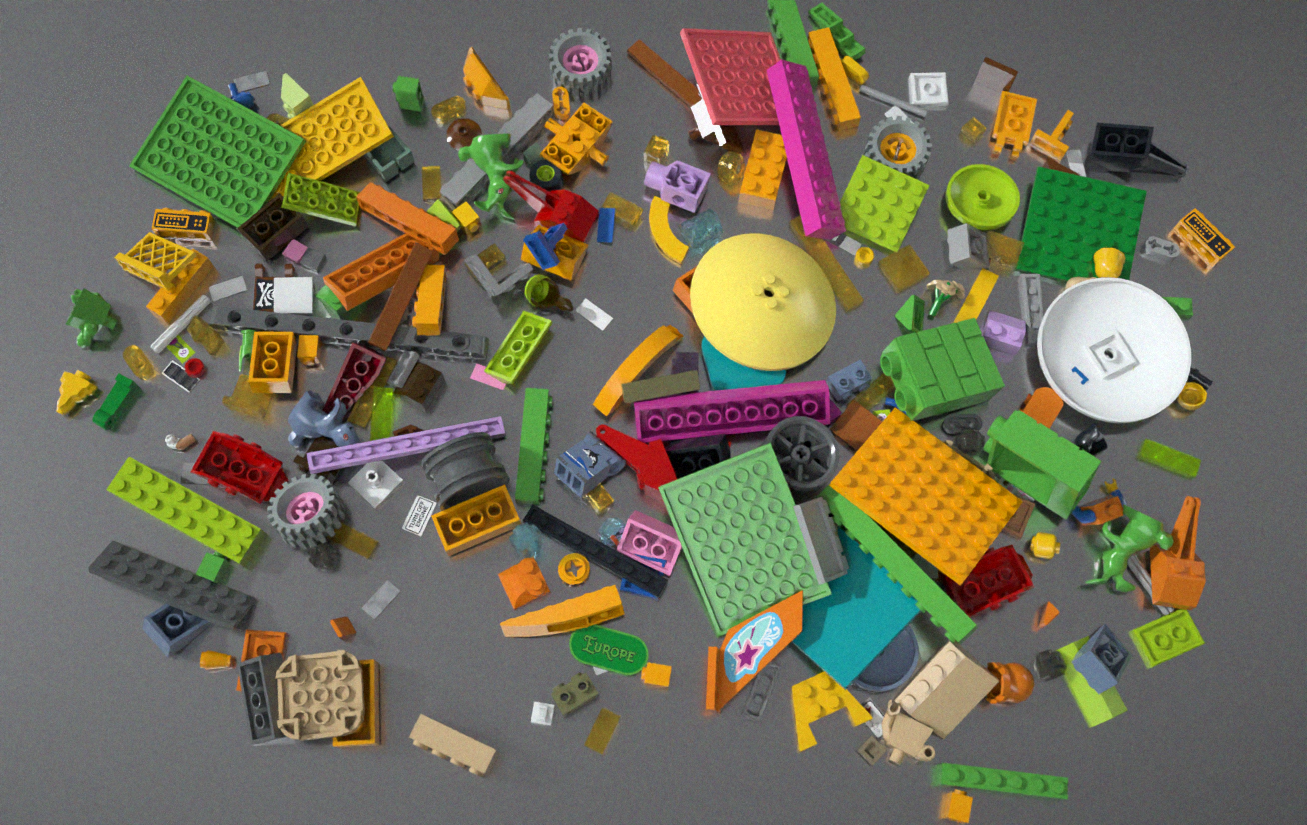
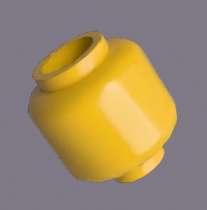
[1030,532,1061,559]

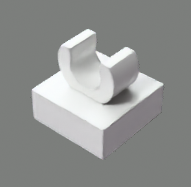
[531,701,555,726]

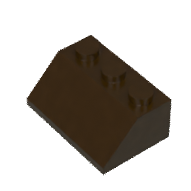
[237,193,309,262]

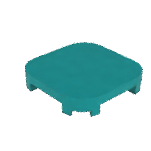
[701,336,786,391]

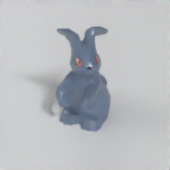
[288,390,361,448]

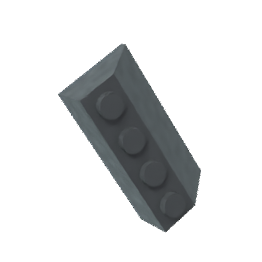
[237,653,287,745]

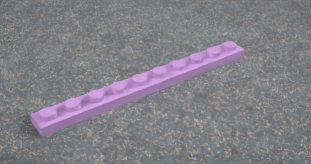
[307,416,505,474]

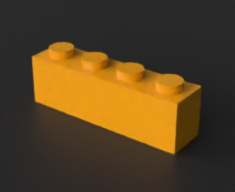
[146,249,214,324]
[412,265,447,335]

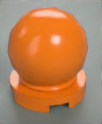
[986,662,1035,704]

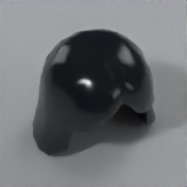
[1074,423,1108,457]

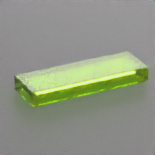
[369,386,394,441]
[1138,439,1201,479]

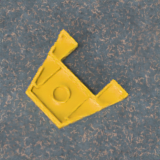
[791,672,873,752]

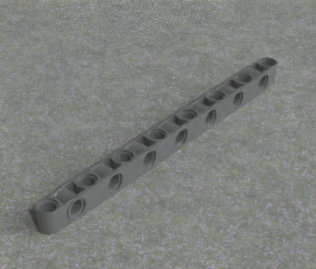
[209,306,489,359]

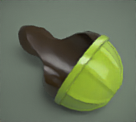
[525,275,574,311]

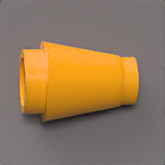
[200,650,232,670]

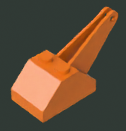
[1150,496,1206,610]

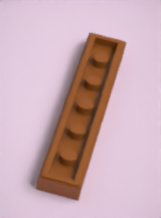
[627,39,702,107]
[368,242,433,351]

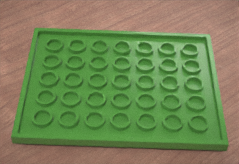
[129,75,306,228]
[658,442,832,637]

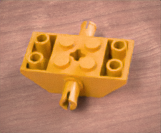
[540,103,613,175]

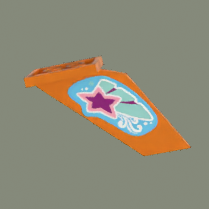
[706,590,803,714]

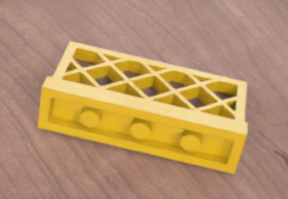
[114,232,197,291]

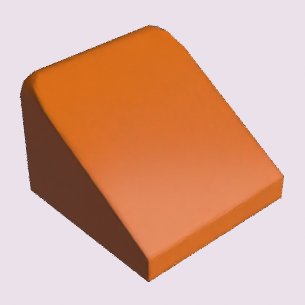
[1038,601,1060,628]
[330,617,356,641]

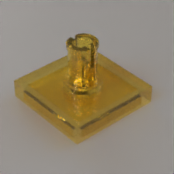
[878,244,930,293]

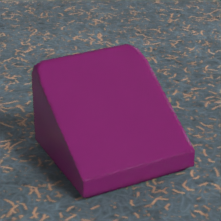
[828,399,842,426]

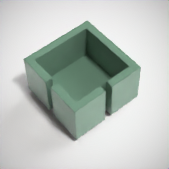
[364,126,415,182]

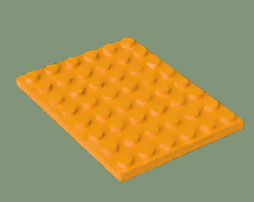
[829,407,1023,585]

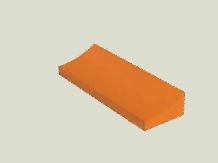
[323,233,439,311]

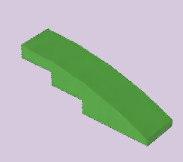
[808,3,866,60]

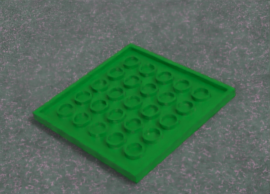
[1015,166,1147,283]

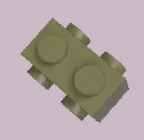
[551,672,599,717]

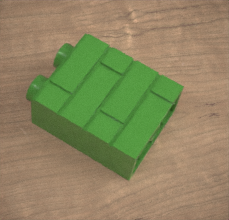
[880,318,1005,421]
[983,410,1101,520]

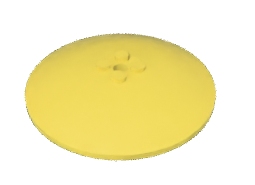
[690,233,836,371]

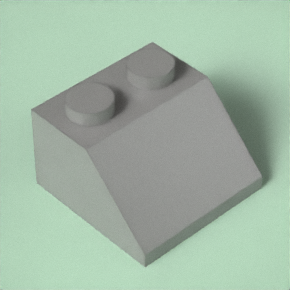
[947,223,990,269]

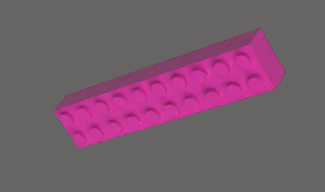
[767,60,846,240]
[634,380,830,443]

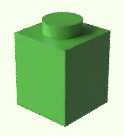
[196,552,230,583]

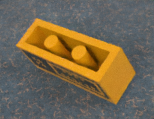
[151,208,216,241]
[1173,208,1235,267]

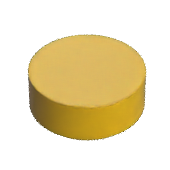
[855,247,874,266]

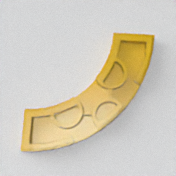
[649,196,689,264]

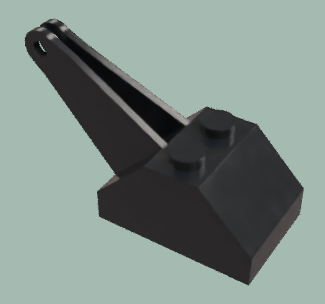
[1091,122,1188,177]

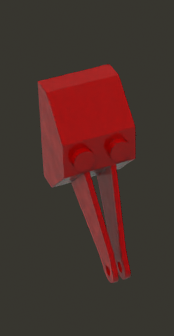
[503,171,599,243]
[596,424,677,503]

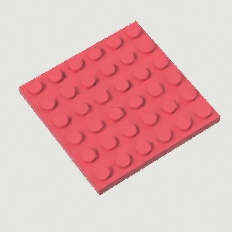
[680,28,781,125]

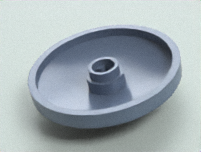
[853,625,919,692]

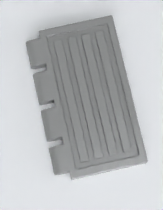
[793,497,849,585]

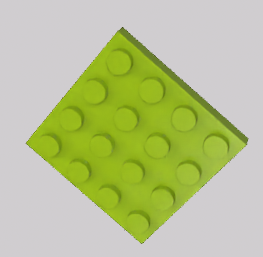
[840,155,930,253]

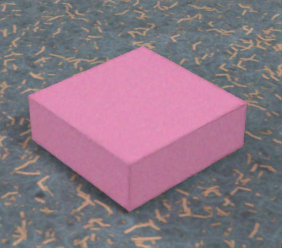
[282,239,308,264]

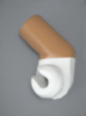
[165,434,196,450]

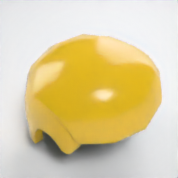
[1176,382,1207,410]

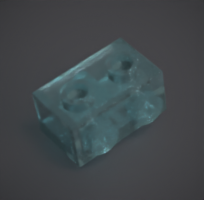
[678,209,724,249]
[509,522,543,559]

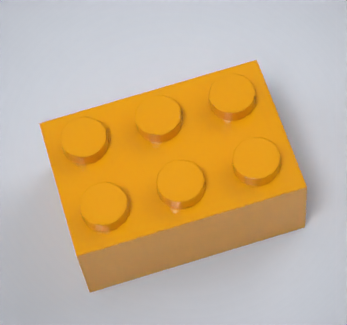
[248,332,297,393]

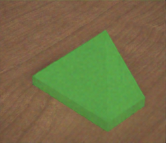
[895,295,925,333]

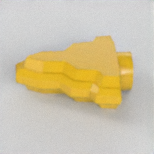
[56,370,98,415]

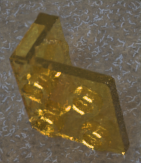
[221,374,274,419]

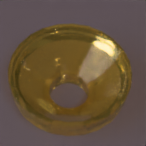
[718,151,746,185]

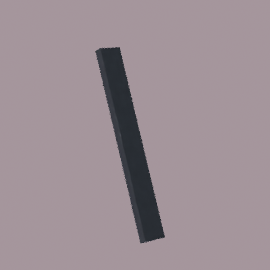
[523,504,668,598]

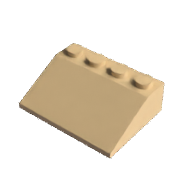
[895,640,1000,739]

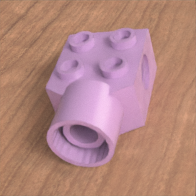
[644,160,711,213]

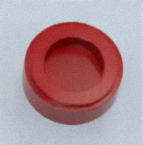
[184,358,205,378]

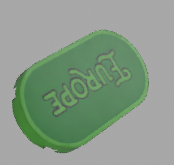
[569,624,648,676]

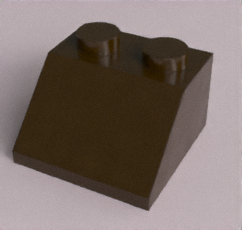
[392,363,445,412]

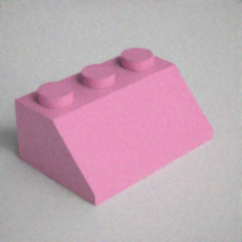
[616,510,683,576]

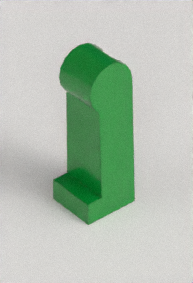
[92,373,139,430]

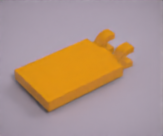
[992,91,1037,158]

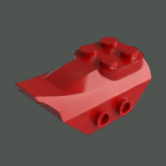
[190,431,289,504]
[943,545,1035,617]

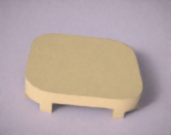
[275,650,365,741]

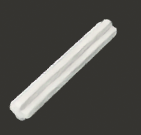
[151,294,211,353]

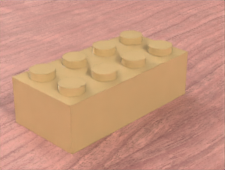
[409,714,500,777]

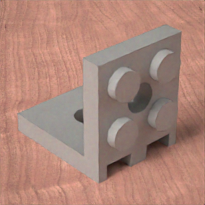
[464,254,533,296]

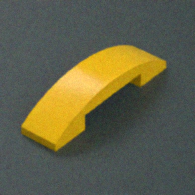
[953,267,999,323]

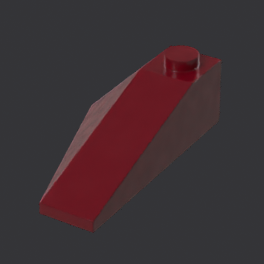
[322,342,387,414]

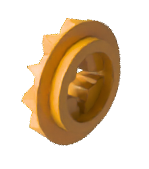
[558,553,590,585]

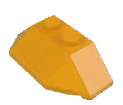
[463,47,510,110]

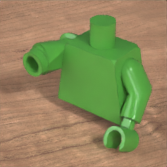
[66,288,117,348]

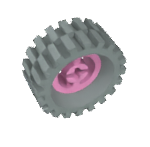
[549,28,612,96]
[267,474,345,549]

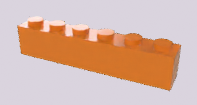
[356,182,459,255]

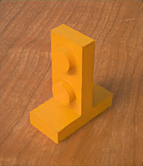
[1030,110,1074,161]

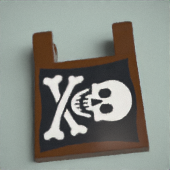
[253,263,295,312]

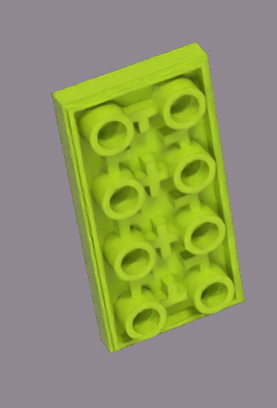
[282,173,360,226]

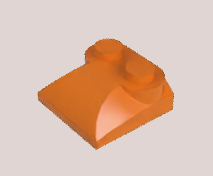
[498,556,551,610]

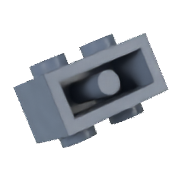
[826,359,873,402]

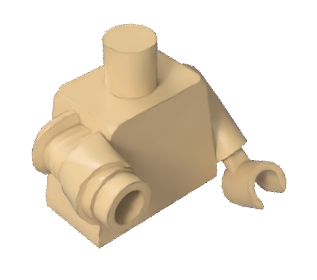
[881,700,936,765]

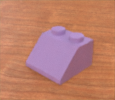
[982,310,1026,355]

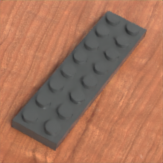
[88,540,255,631]

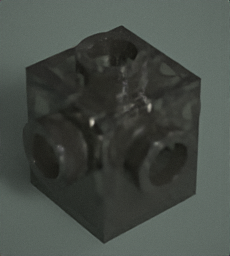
[307,541,340,571]

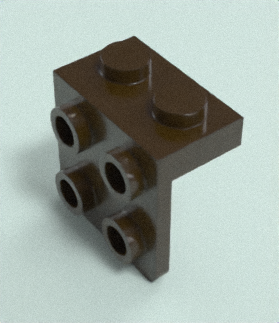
[293,436,342,484]

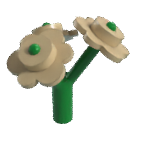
[927,279,965,317]

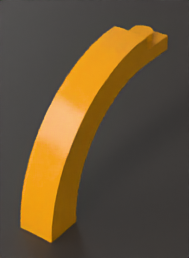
[592,325,684,416]

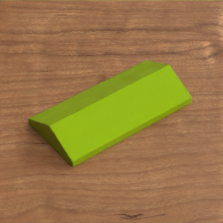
[484,311,553,384]
[1052,636,1128,727]

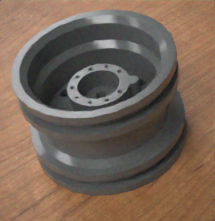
[759,416,839,503]
[421,432,510,511]

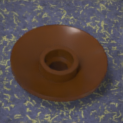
[446,118,482,150]

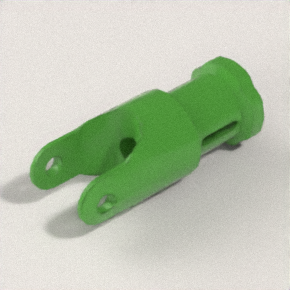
[239,330,257,372]

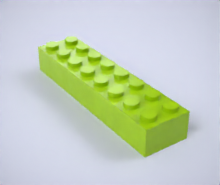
[106,457,267,568]

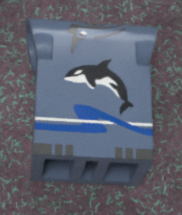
[554,431,626,498]

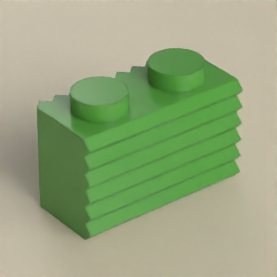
[393,76,424,112]

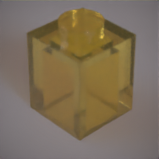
[644,135,669,164]

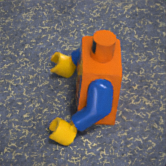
[1072,478,1127,526]

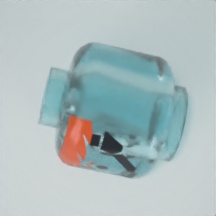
[598,517,626,546]

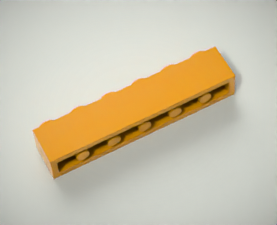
[807,27,861,131]

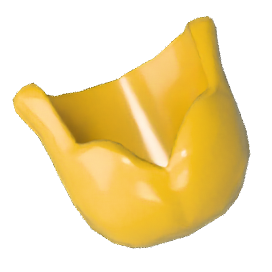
[1094,247,1126,278]

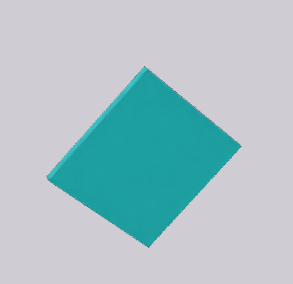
[792,527,921,690]

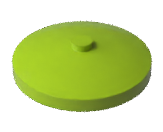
[945,164,1020,230]

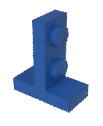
[523,223,568,270]

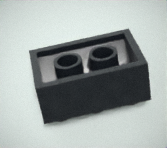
[666,434,731,479]

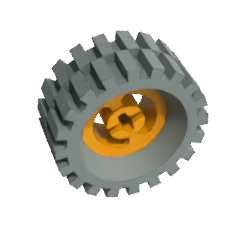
[864,116,932,179]

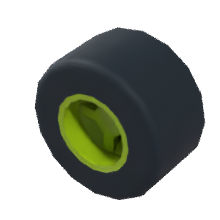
[529,159,563,191]

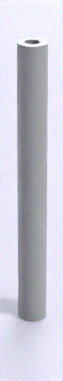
[859,85,928,117]

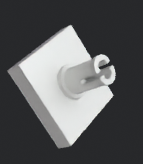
[348,460,404,510]

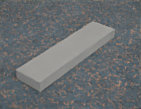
[1020,274,1044,345]

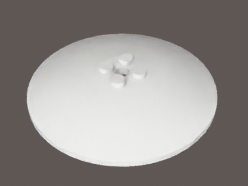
[1037,278,1191,423]

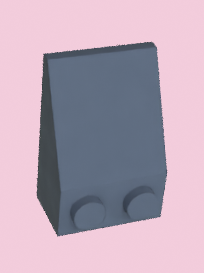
[143,604,212,657]
[1072,624,1132,694]

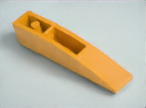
[500,585,625,637]

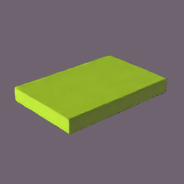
[1131,609,1205,668]

